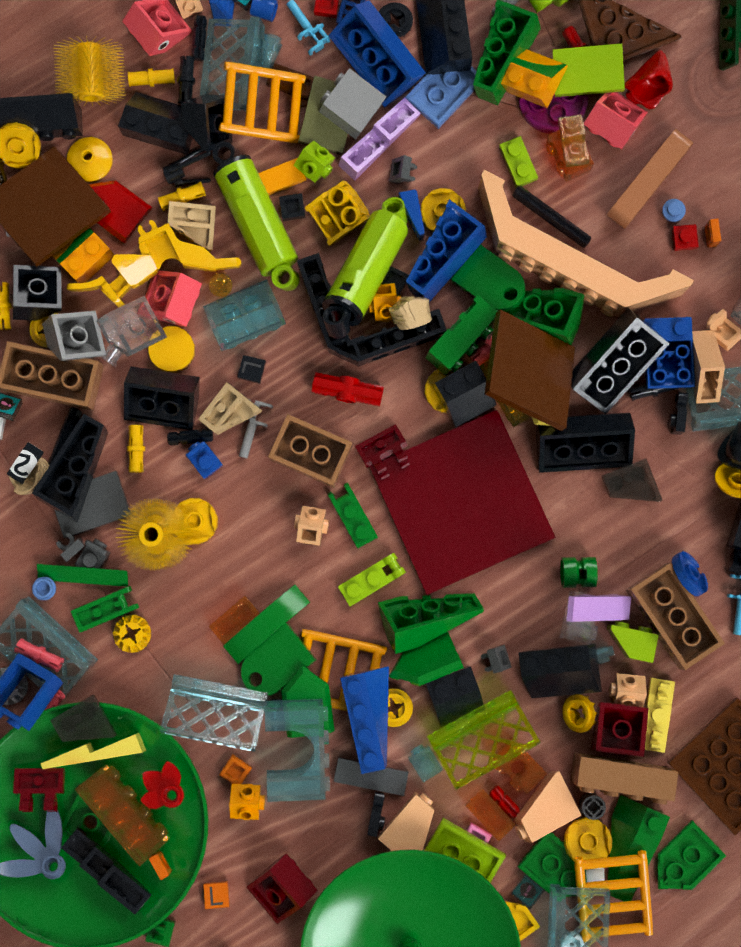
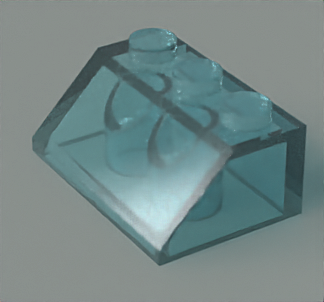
[203,280,286,351]

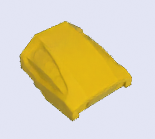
[305,181,370,246]

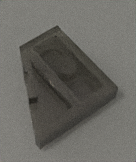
[601,458,663,502]
[50,695,117,742]

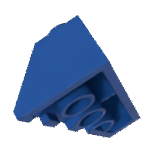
[406,199,487,302]
[340,666,389,774]

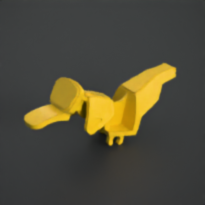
[67,220,241,308]

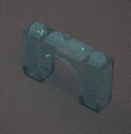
[264,699,330,802]

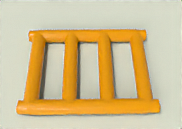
[218,61,306,143]
[301,629,387,711]
[574,850,653,942]

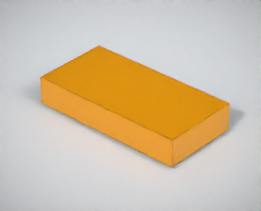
[258,158,307,195]

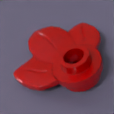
[140,761,184,809]

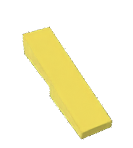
[41,733,146,769]

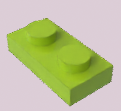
[499,136,538,188]

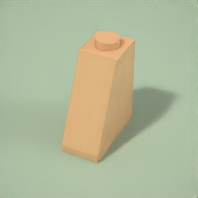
[692,330,725,404]
[514,771,581,843]
[378,792,434,851]

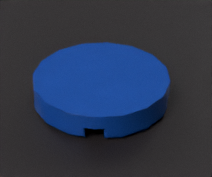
[672,551,708,597]

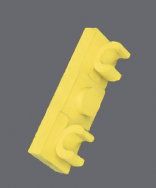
[645,677,675,753]

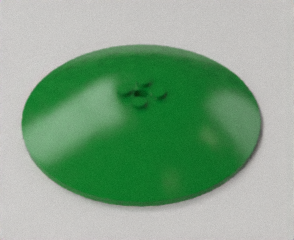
[0,702,209,947]

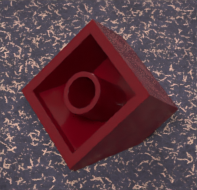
[591,702,649,757]
[246,853,318,924]

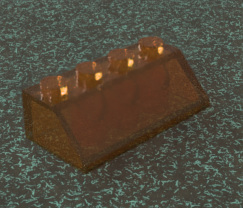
[75,765,169,866]

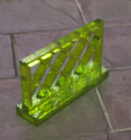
[427,690,541,790]

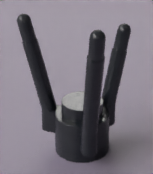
[163,147,211,187]

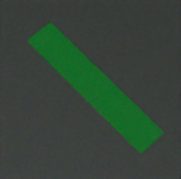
[37,564,128,587]

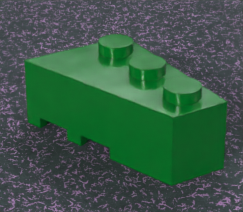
[425,295,498,376]

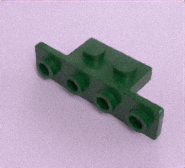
[719,0,741,71]

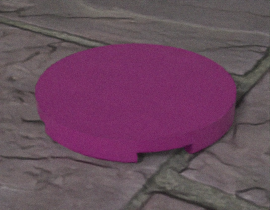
[519,94,588,134]

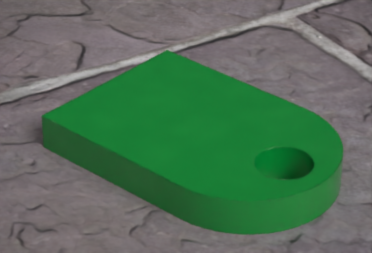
[451,244,526,312]
[241,623,317,696]

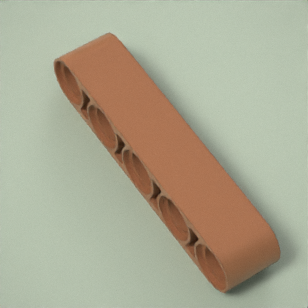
[607,129,694,229]

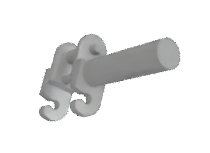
[239,399,273,459]

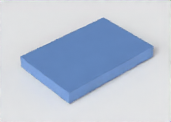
[405,66,477,129]

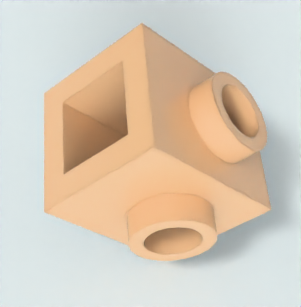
[294,506,329,546]
[609,673,647,707]

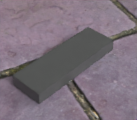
[334,757,409,796]

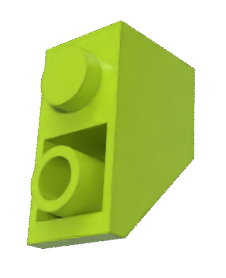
[607,621,659,663]

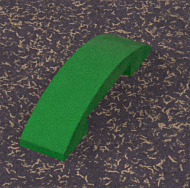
[223,585,310,664]

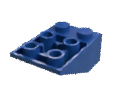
[644,317,695,389]

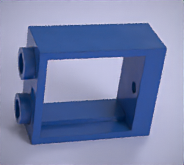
[0,653,63,731]

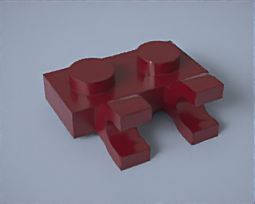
[355,424,410,480]
[13,768,65,812]

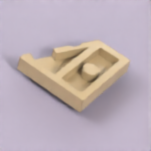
[167,201,216,252]
[198,382,262,435]

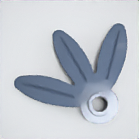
[0,810,66,879]

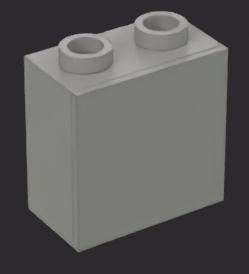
[319,68,386,140]

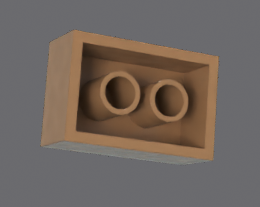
[268,414,353,488]

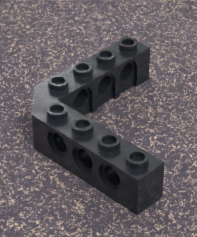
[297,253,447,367]

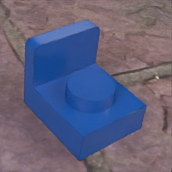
[186,441,223,479]

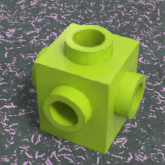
[293,141,335,183]

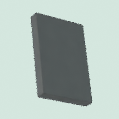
[55,471,132,539]

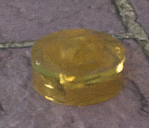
[209,273,232,297]

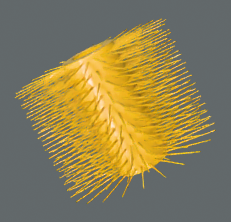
[53,36,126,106]
[115,499,195,571]

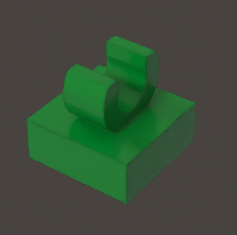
[145,919,176,947]

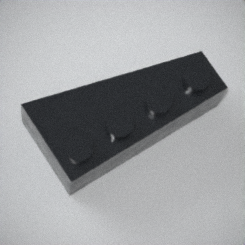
[32,414,108,523]

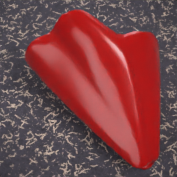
[625,50,673,109]

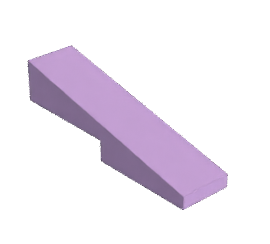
[338,97,421,181]
[567,594,631,622]

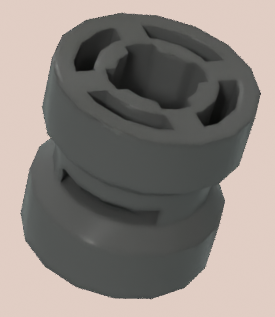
[578,793,606,820]

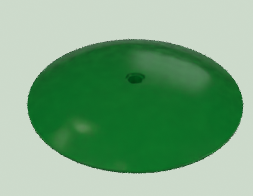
[301,849,521,947]

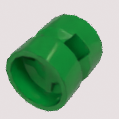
[560,557,598,588]

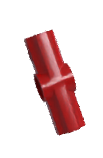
[311,372,384,407]

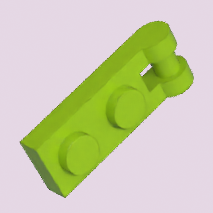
[338,553,407,607]

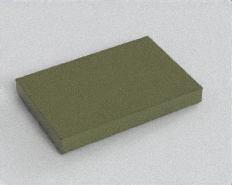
[298,76,348,155]

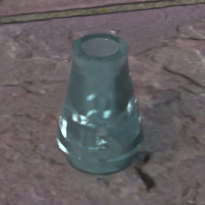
[259,34,282,69]

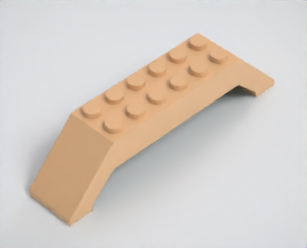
[478,170,694,317]

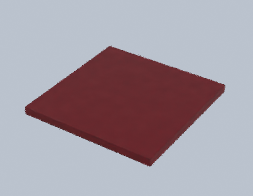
[370,410,556,595]

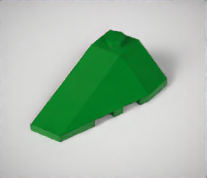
[504,288,584,346]

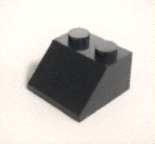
[181,94,232,152]
[13,265,62,321]
[433,361,497,428]
[426,666,486,727]

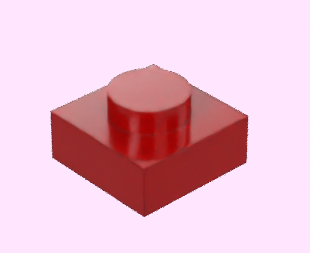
[314,0,339,18]
[672,224,699,251]

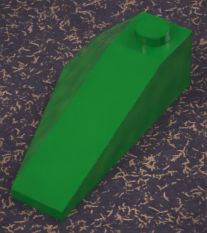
[378,593,484,654]
[606,794,670,901]

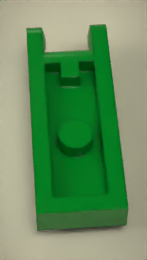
[327,482,378,549]
[71,586,140,633]

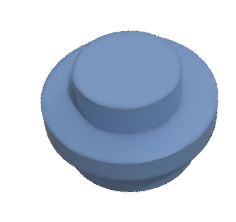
[662,199,686,222]
[32,577,56,600]

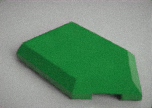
[389,632,464,686]
[281,664,335,738]
[658,820,726,890]
[517,832,589,899]

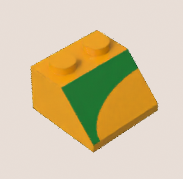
[501,49,568,108]
[52,228,114,283]

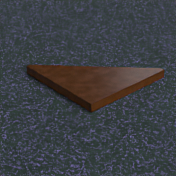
[578,0,682,62]

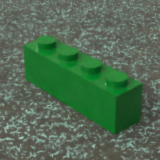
[473,0,541,106]

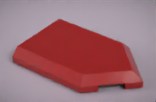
[88,180,152,244]

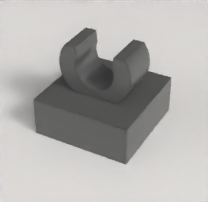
[389,155,417,184]
[56,532,86,562]
[481,644,512,673]

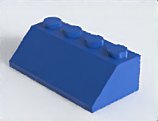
[328,0,426,108]

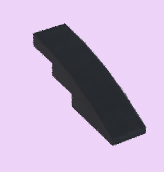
[61,827,151,914]

